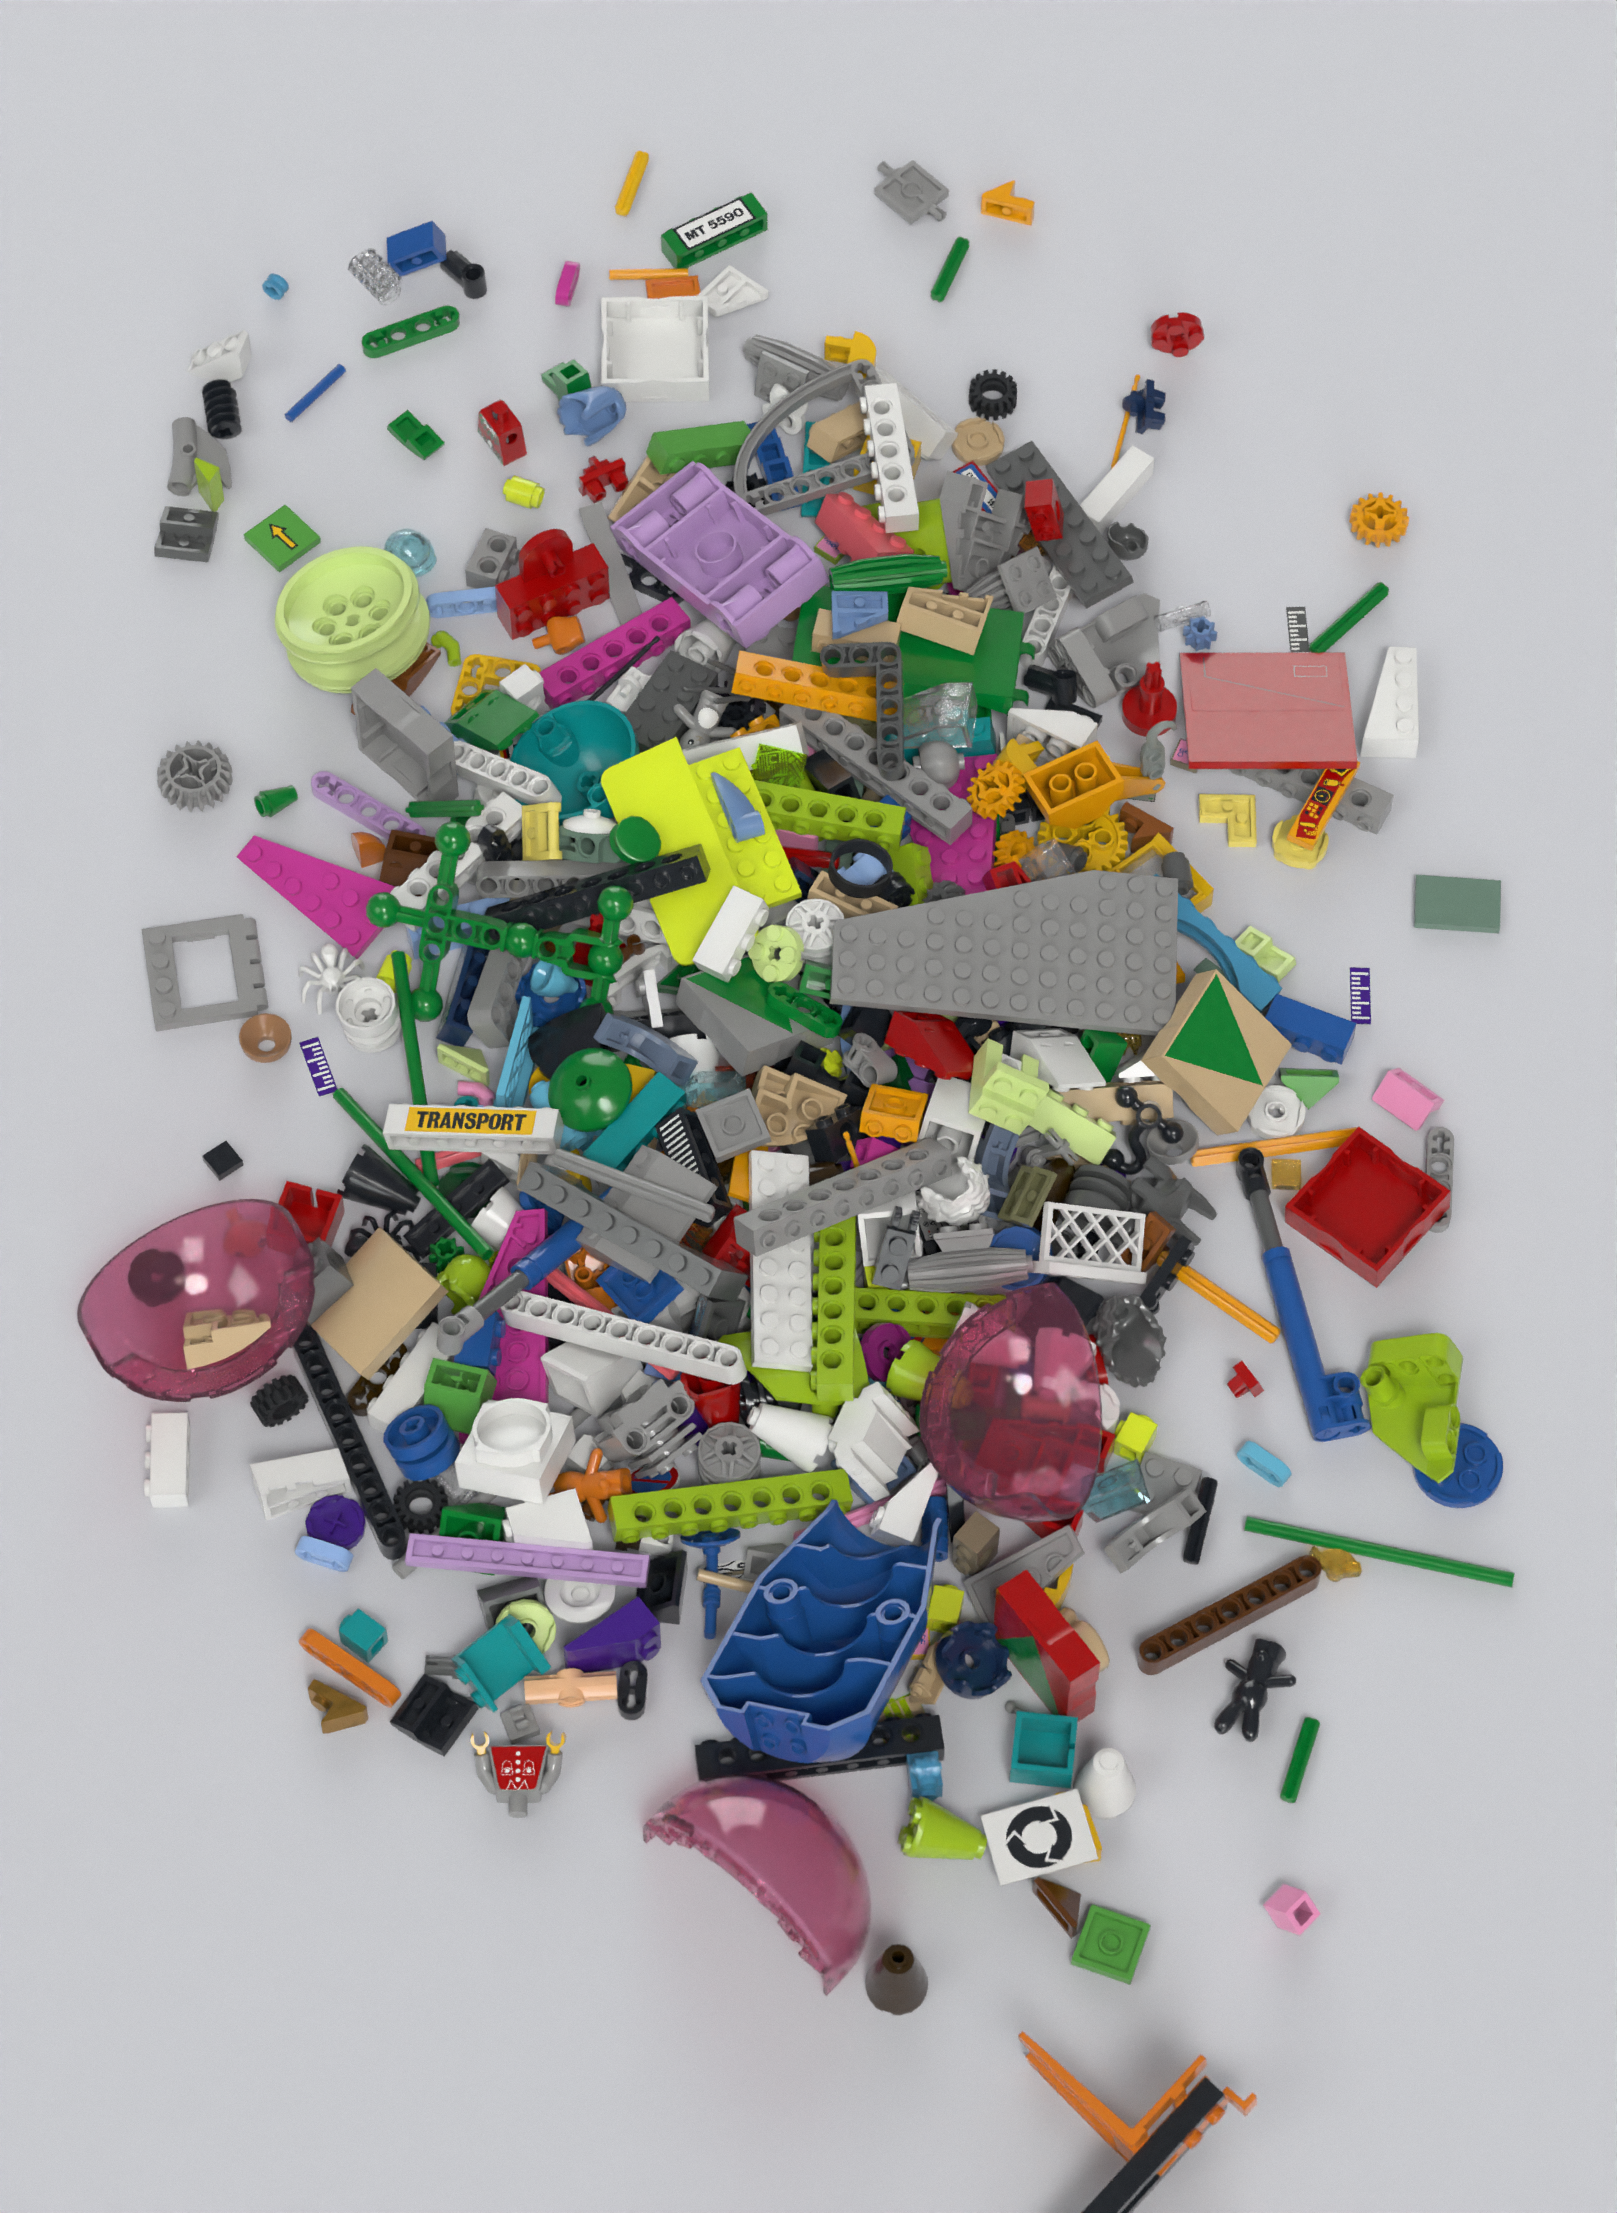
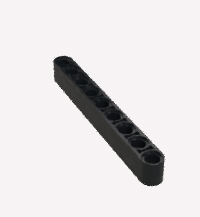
[291,1325,407,1560]

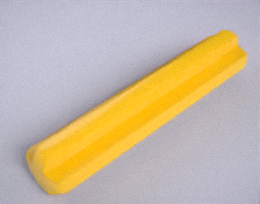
[615,150,649,216]

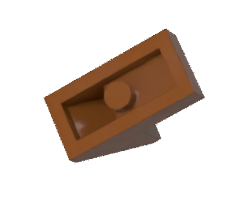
[1119,802,1174,853]
[1120,1211,1176,1273]

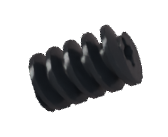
[202,379,242,439]

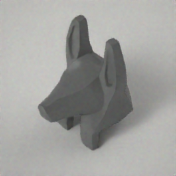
[1129,1156,1217,1246]

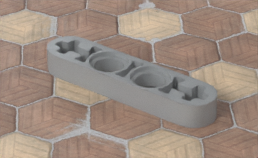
[1426,1127,1454,1233]

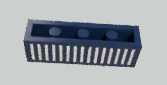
[436,932,490,1047]

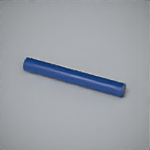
[285,364,346,422]

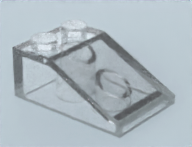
[889,682,978,749]

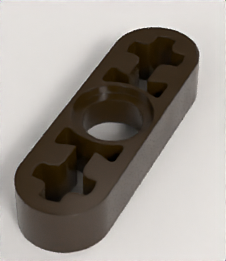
[347,1343,407,1416]

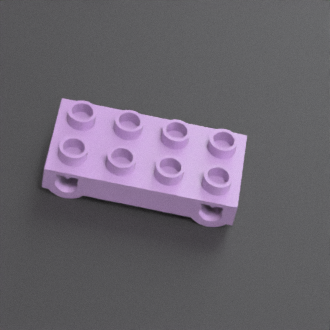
[610,461,829,649]

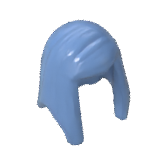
[557,386,627,447]

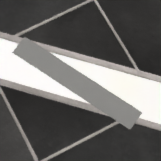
[579,502,642,644]

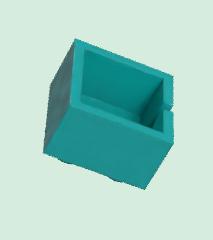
[1009,1711,1078,1789]

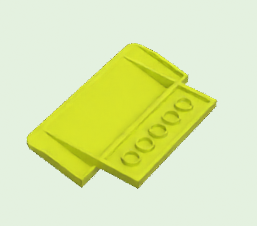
[601,737,802,966]

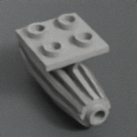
[743,335,850,402]
[963,546,1057,614]
[907,1223,1033,1293]

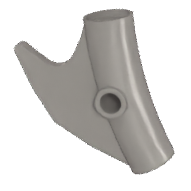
[167,417,232,496]

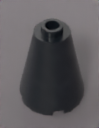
[337,1144,421,1215]

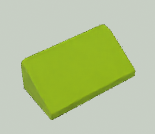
[194,458,224,512]

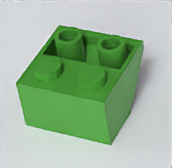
[424,1358,497,1434]

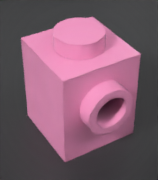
[1263,1884,1320,1935]

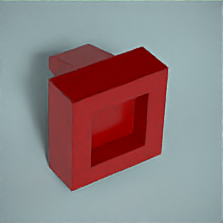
[1227,1360,1264,1398]

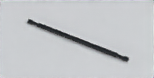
[588,636,661,701]

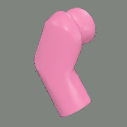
[458,1081,495,1107]

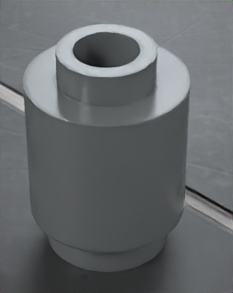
[1161,852,1194,896]

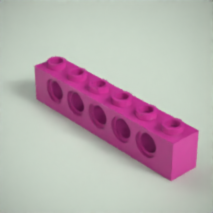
[539,597,691,710]

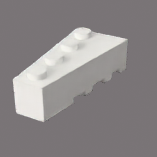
[1360,647,1419,758]

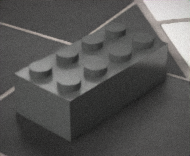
[624,650,719,753]

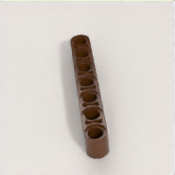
[1137,1555,1322,1675]

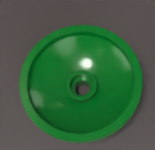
[548,1048,632,1132]

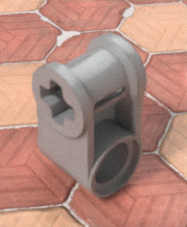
[842,1033,897,1088]

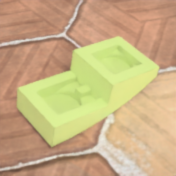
[1235,926,1296,983]

